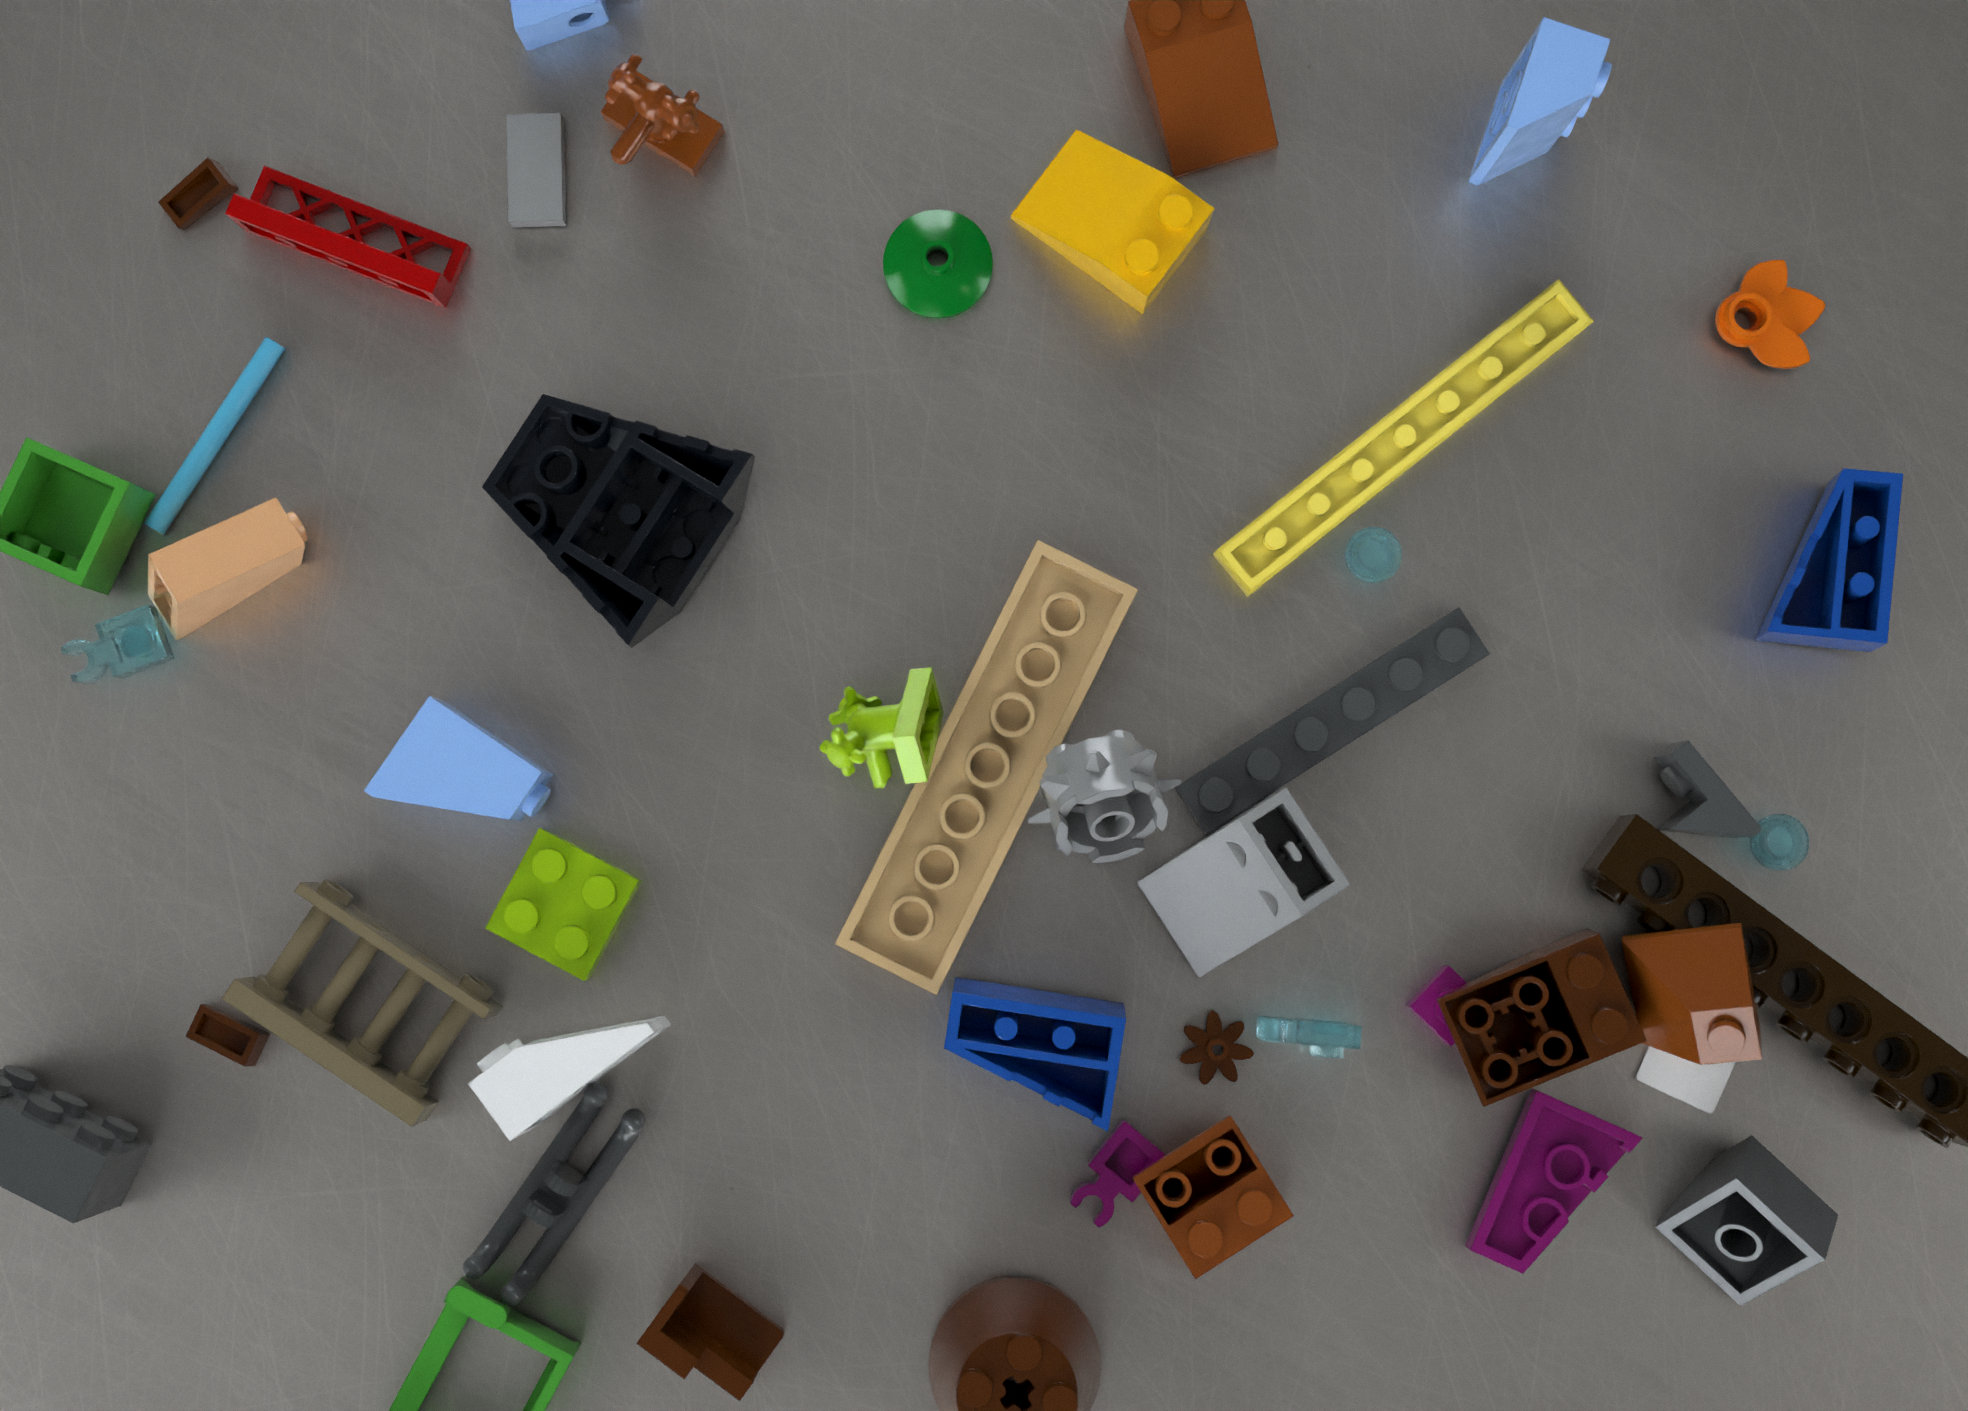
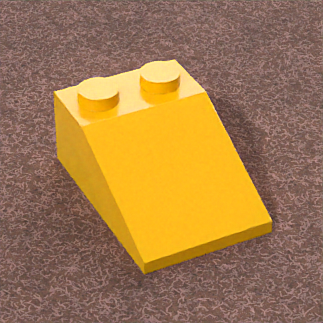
[1011,129,1215,315]

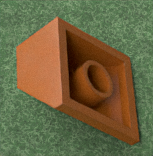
[1621,923,1762,1065]

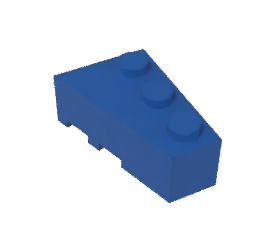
[1754,468,1903,652]
[944,977,1126,1132]

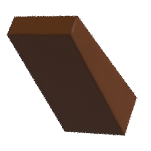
[158,157,238,230]
[185,1004,270,1067]

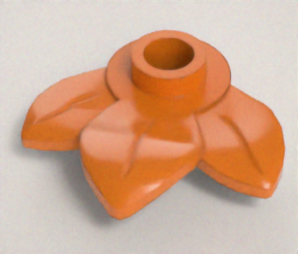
[1715,260,1826,369]

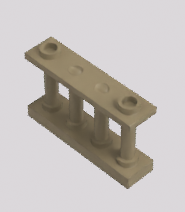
[221,879,503,1127]

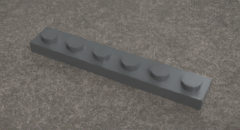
[1174,607,1490,835]

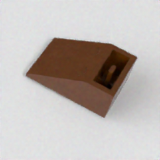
[1436,928,1647,1107]

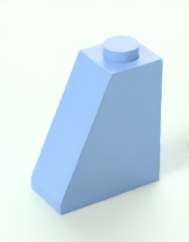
[364,696,553,821]

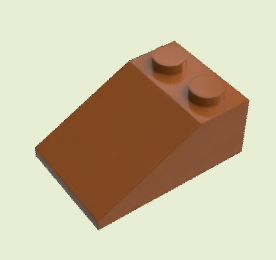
[1124,0,1279,179]

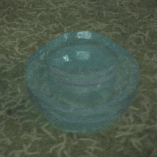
[1345,527,1402,583]
[1750,814,1809,870]

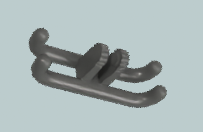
[462,1082,646,1306]

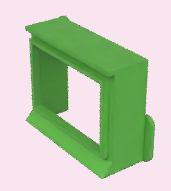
[389,1278,582,1411]

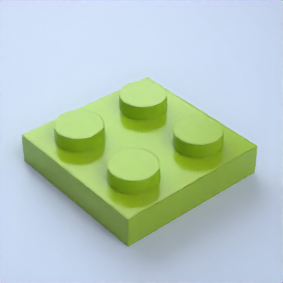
[485,828,642,981]

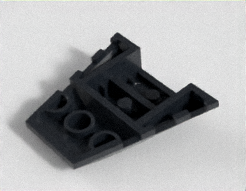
[482,394,755,648]

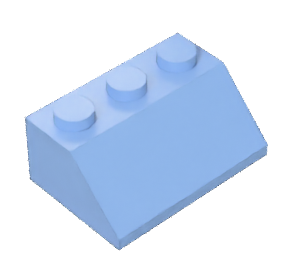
[1468,17,1612,186]

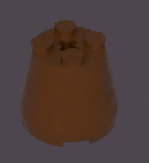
[928,1276,1101,1411]

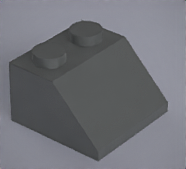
[1655,1135,1838,1306]

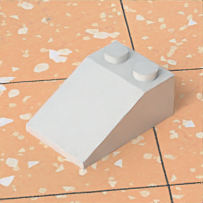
[468,1016,671,1141]

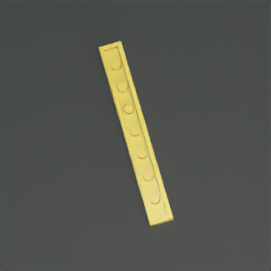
[1213,279,1594,597]

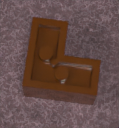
[636,1263,784,1401]

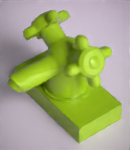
[820,667,944,788]

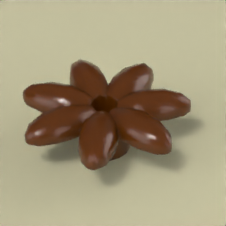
[1180,1010,1254,1085]

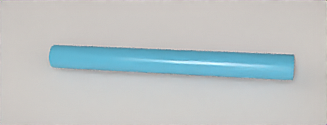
[144,337,285,535]

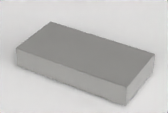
[506,113,567,228]

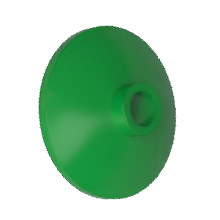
[883,209,993,319]

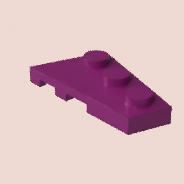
[1465,1088,1643,1274]

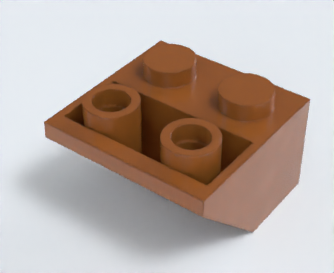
[1132,1115,1294,1279]

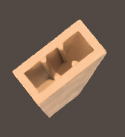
[148,497,308,641]

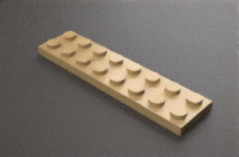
[835,539,1138,995]

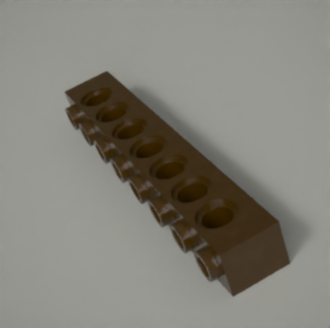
[1581,814,1968,1148]

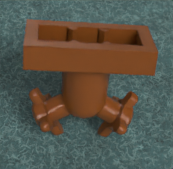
[600,54,725,177]

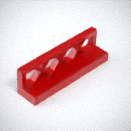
[225,165,471,308]

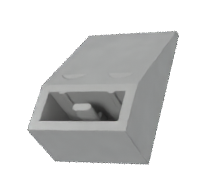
[1137,787,1351,977]

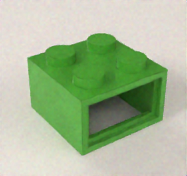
[0,437,156,595]

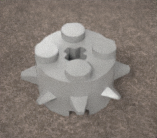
[1028,729,1182,864]

